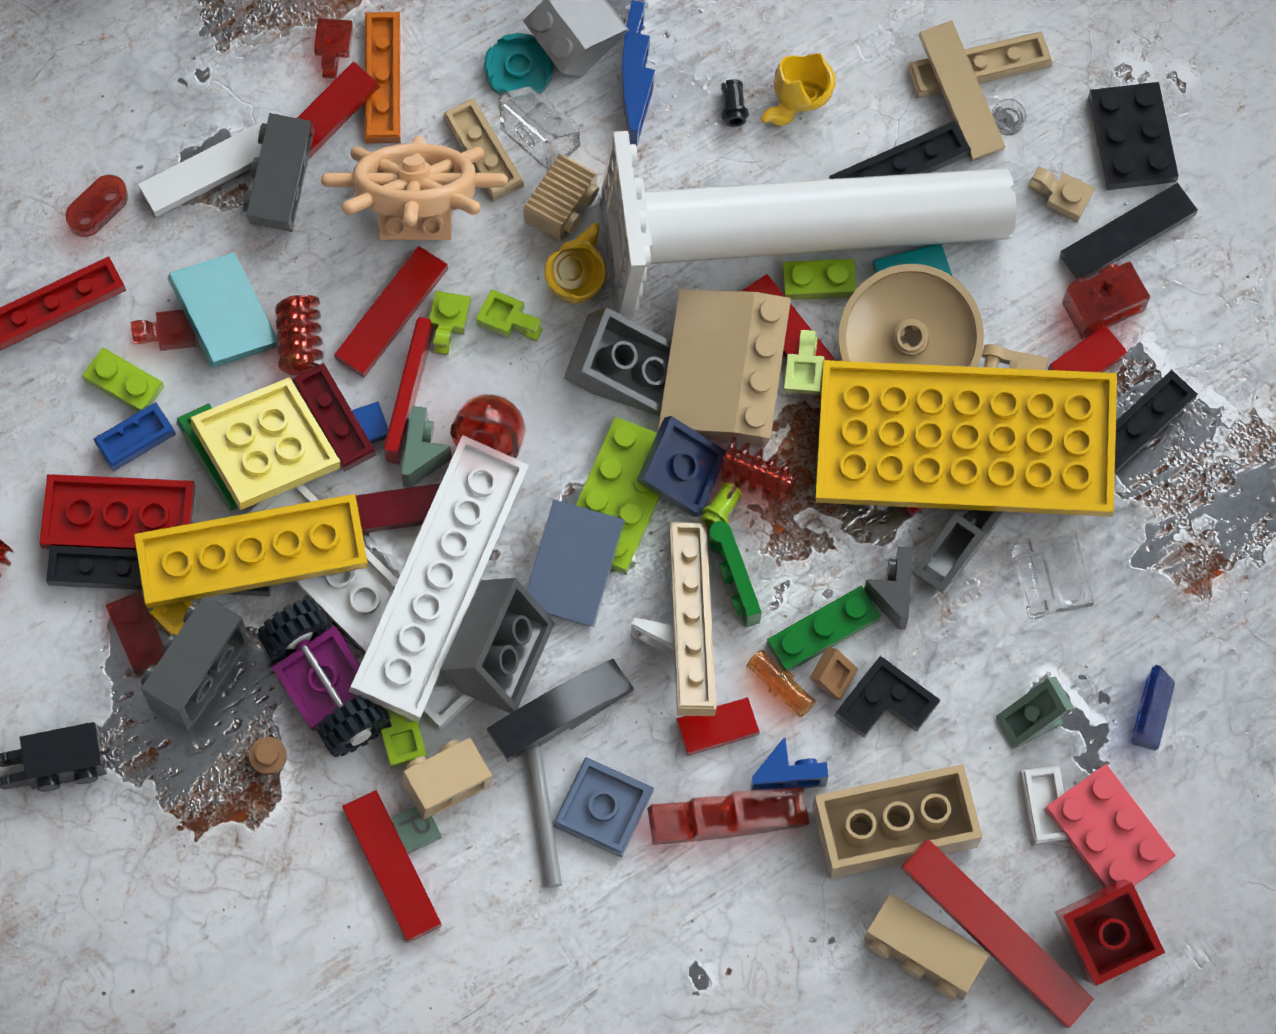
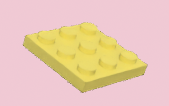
[191,377,340,510]

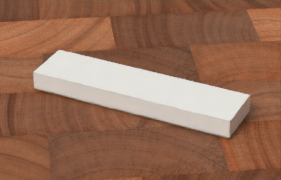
[138,121,265,217]

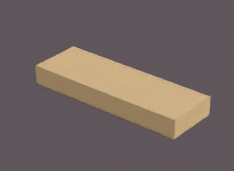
[443,98,524,202]

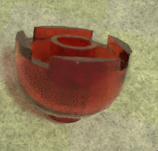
[450,394,526,458]

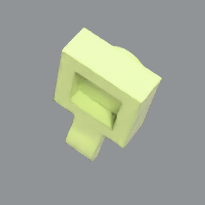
[784,330,825,395]

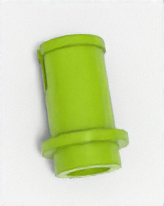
[701,482,743,528]

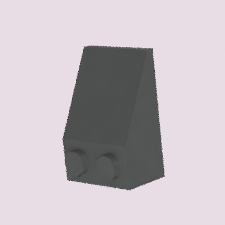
[563,307,671,416]

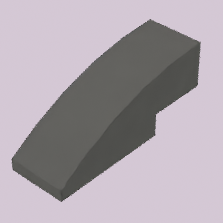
[912,509,1006,594]

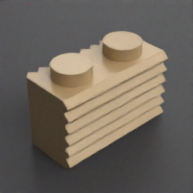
[523,153,599,241]

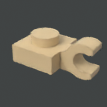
[1028,166,1095,222]

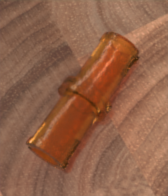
[746,650,816,718]

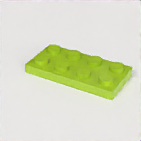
[575,416,661,575]

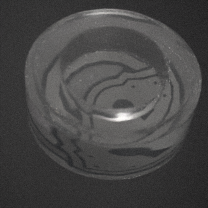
[992,99,1027,136]

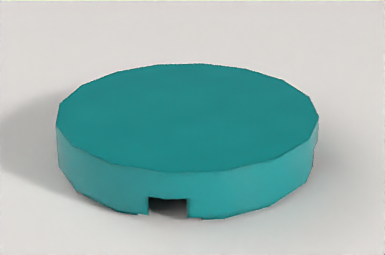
[484,33,554,101]

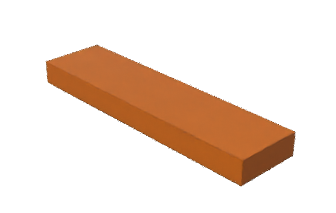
[365,12,401,143]

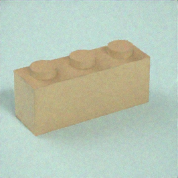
[864,893,990,1000]

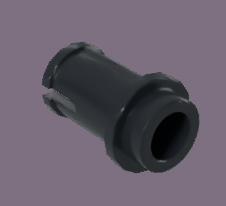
[721,79,749,127]

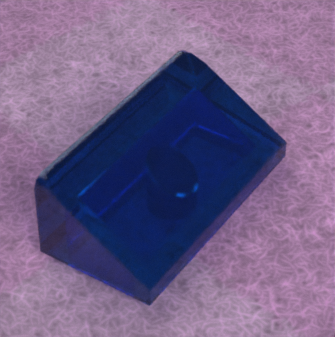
[1131,665,1175,751]

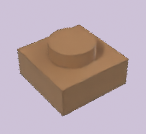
[809,647,858,700]

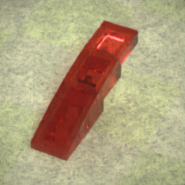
[647,787,810,845]

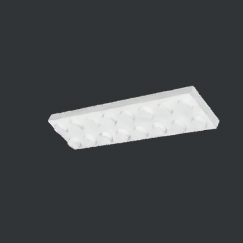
[348,435,529,722]
[248,484,475,730]

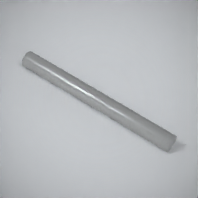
[527,744,562,888]

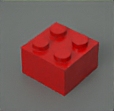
[1055,879,1165,986]

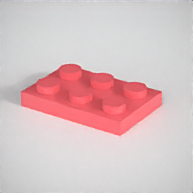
[1044,764,1176,888]

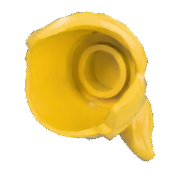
[760,53,836,126]
[544,223,607,304]

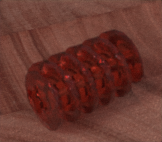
[275,295,324,376]
[720,436,802,506]

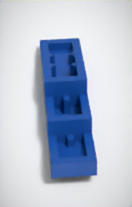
[622,0,655,147]

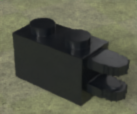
[0,722,107,792]

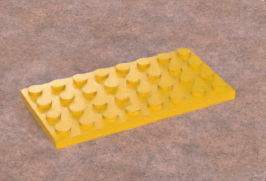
[816,360,1117,517]

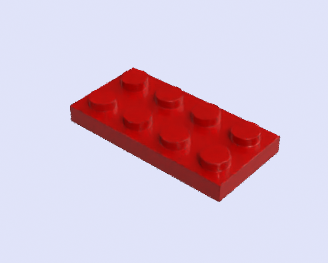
[39,474,196,550]

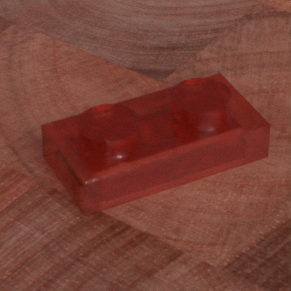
[106,591,164,674]

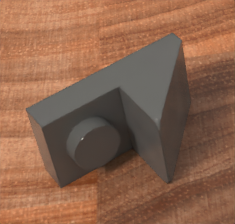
[864,546,913,629]

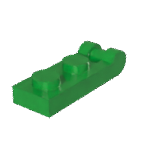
[708,521,762,628]

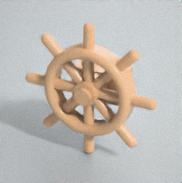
[321,136,508,240]

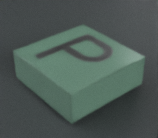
[391,807,442,854]

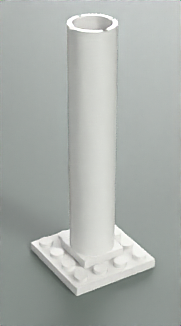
[600,131,1016,320]

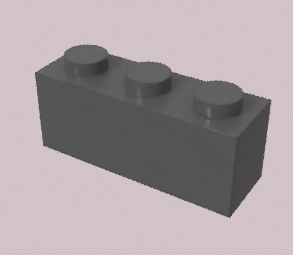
[243,113,315,232]

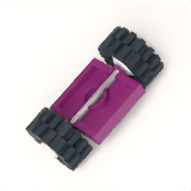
[257,598,390,757]

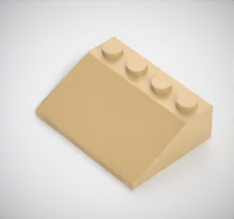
[658,289,791,448]

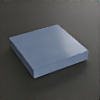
[553,757,654,858]

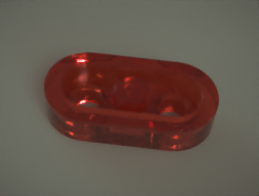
[66,175,128,237]

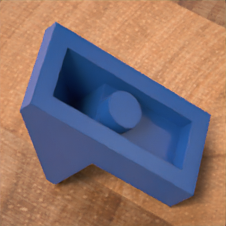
[750,738,829,794]

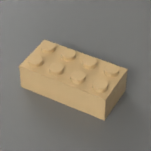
[812,764,982,879]

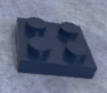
[636,416,728,517]

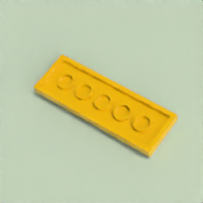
[134,494,368,608]

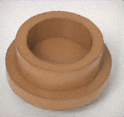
[249,737,287,775]

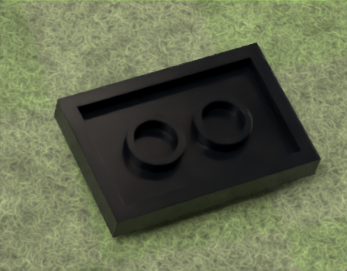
[1088,82,1179,190]

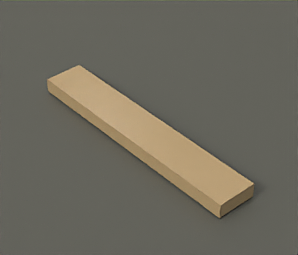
[669,522,716,716]

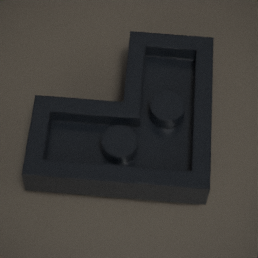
[835,656,940,738]

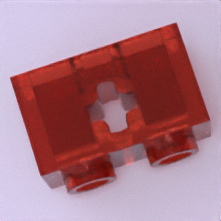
[1062,261,1150,339]

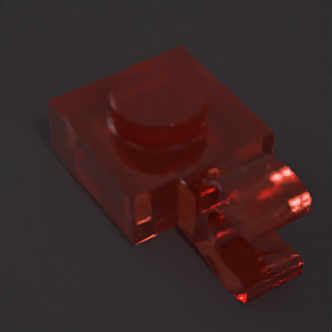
[314,18,353,79]
[131,309,196,351]

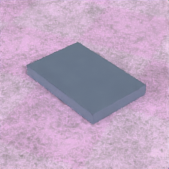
[527,499,625,627]

